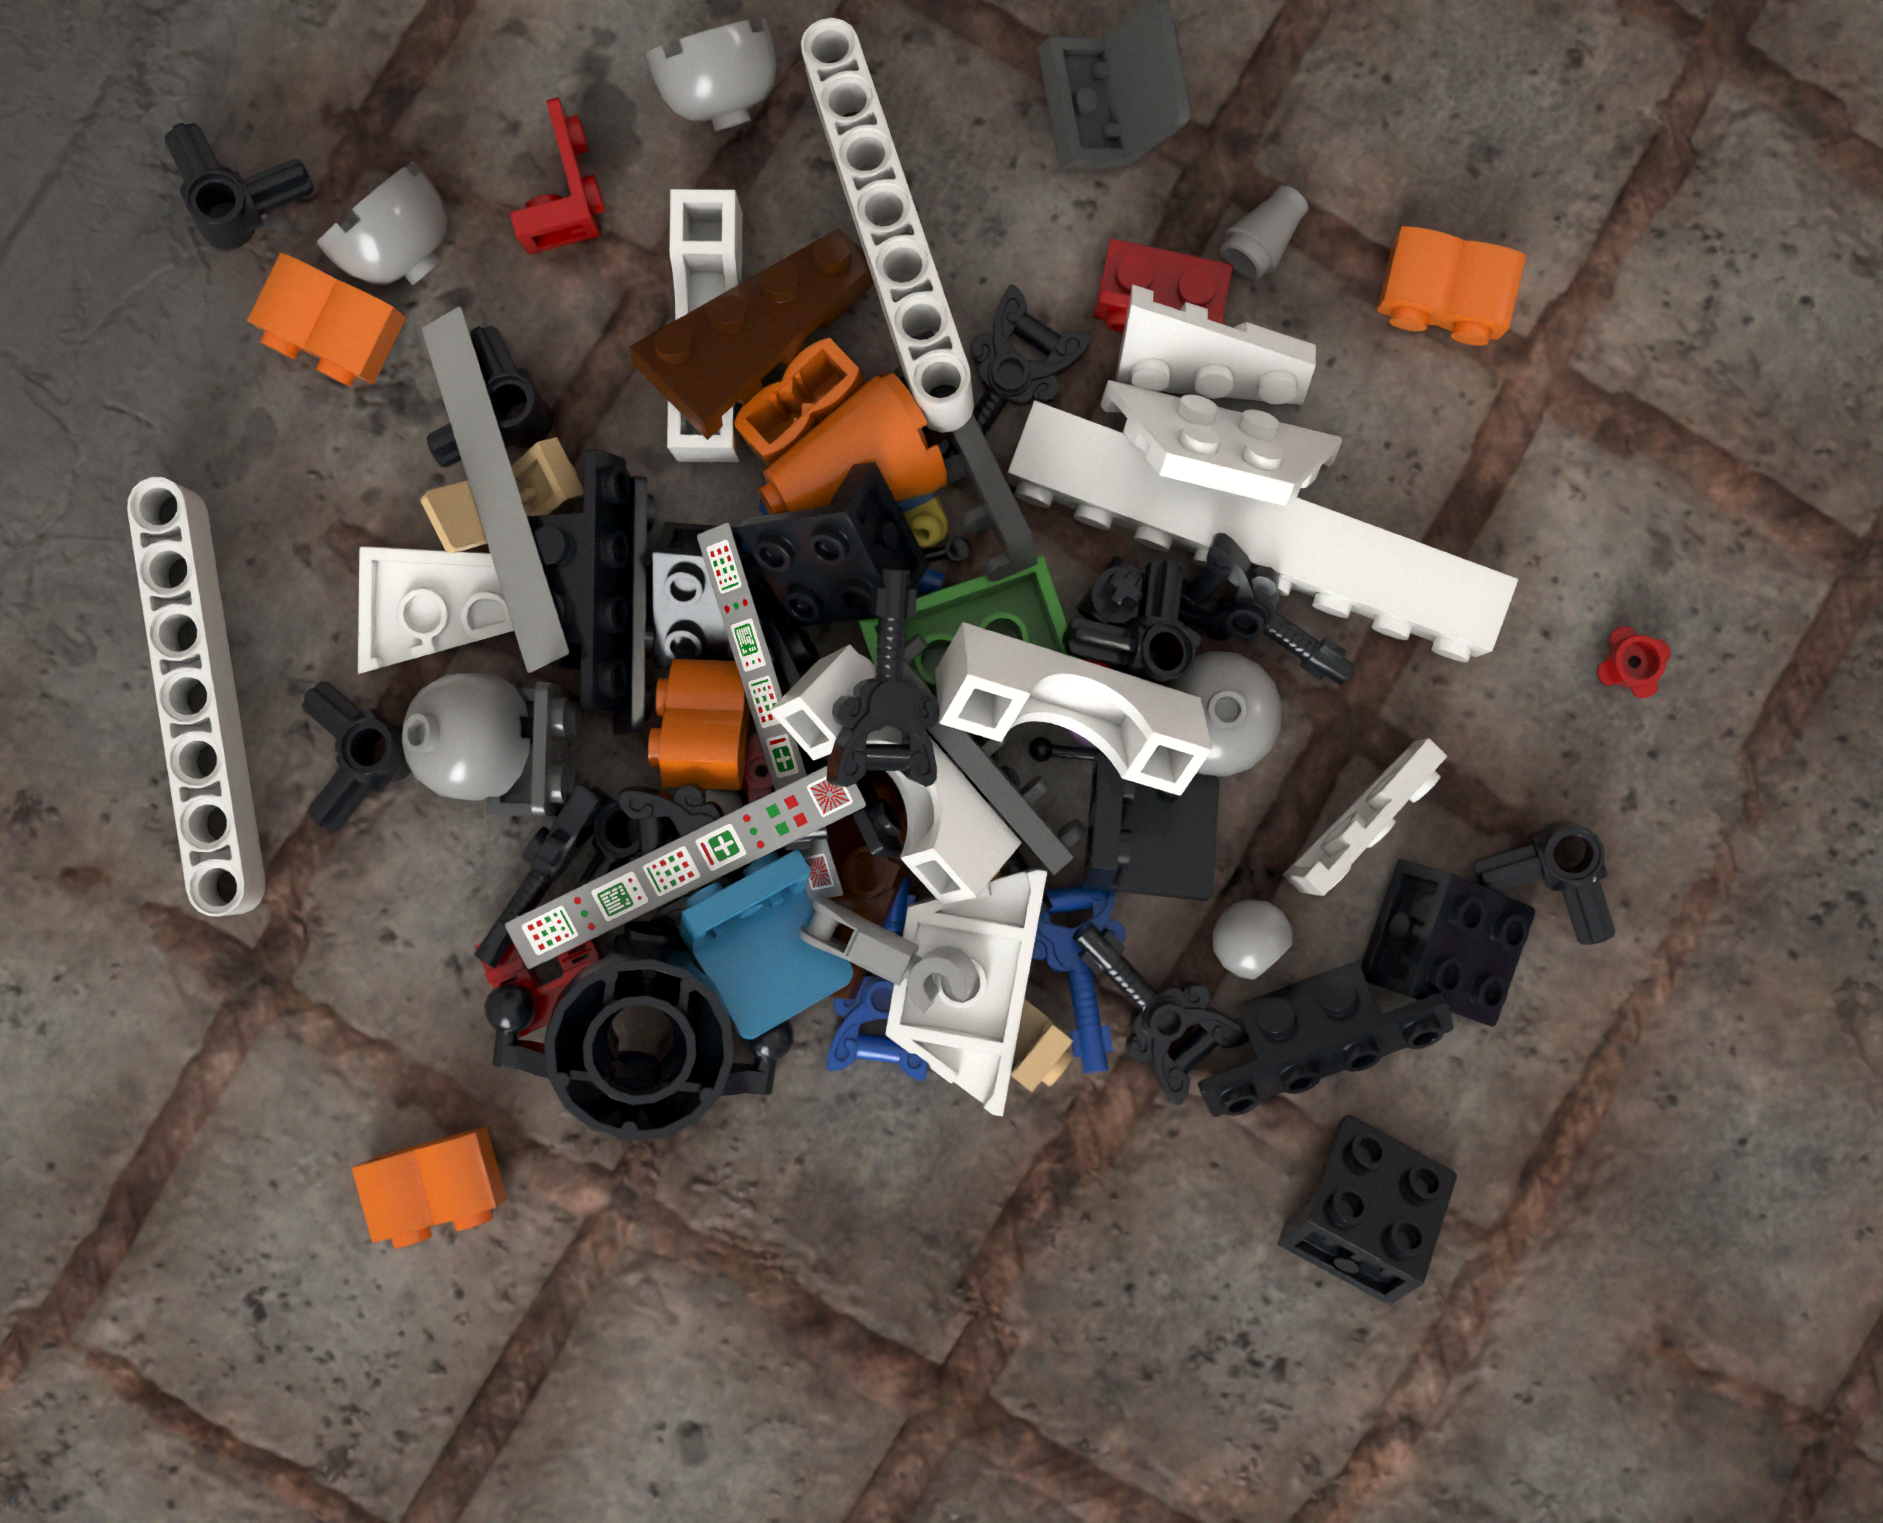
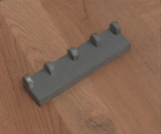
[893,329,1038,581]
[902,634,1086,875]

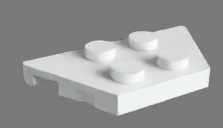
[1101,380,1342,506]
[885,867,1047,1117]

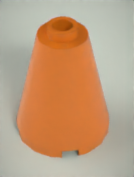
[758,371,947,515]

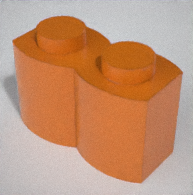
[1376,226,1527,346]
[247,252,407,387]
[733,338,866,467]
[648,659,751,790]
[351,1125,507,1249]

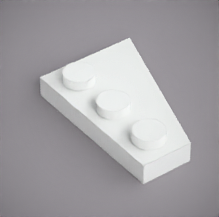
[1116,284,1316,405]
[358,546,514,674]
[1282,738,1447,896]

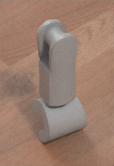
[798,896,977,1014]

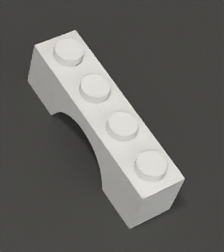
[667,189,743,462]
[935,622,1213,796]
[770,644,1022,905]

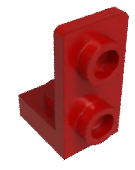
[510,97,606,255]

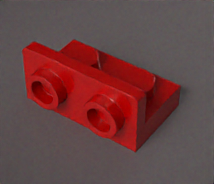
[1093,238,1234,333]

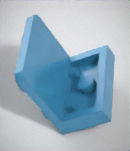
[679,849,853,1039]

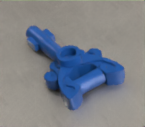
[826,877,927,1081]
[1032,885,1125,1074]

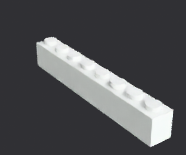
[1006,401,1518,662]

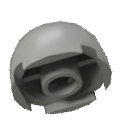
[646,17,777,132]
[316,161,448,286]
[1162,651,1282,777]
[402,673,530,800]

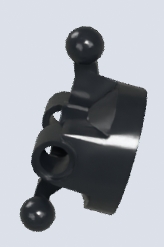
[484,921,794,1141]

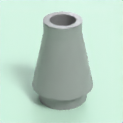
[1220,185,1308,281]

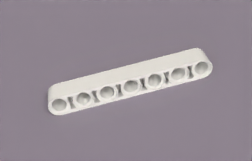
[801,18,974,433]
[127,477,266,916]

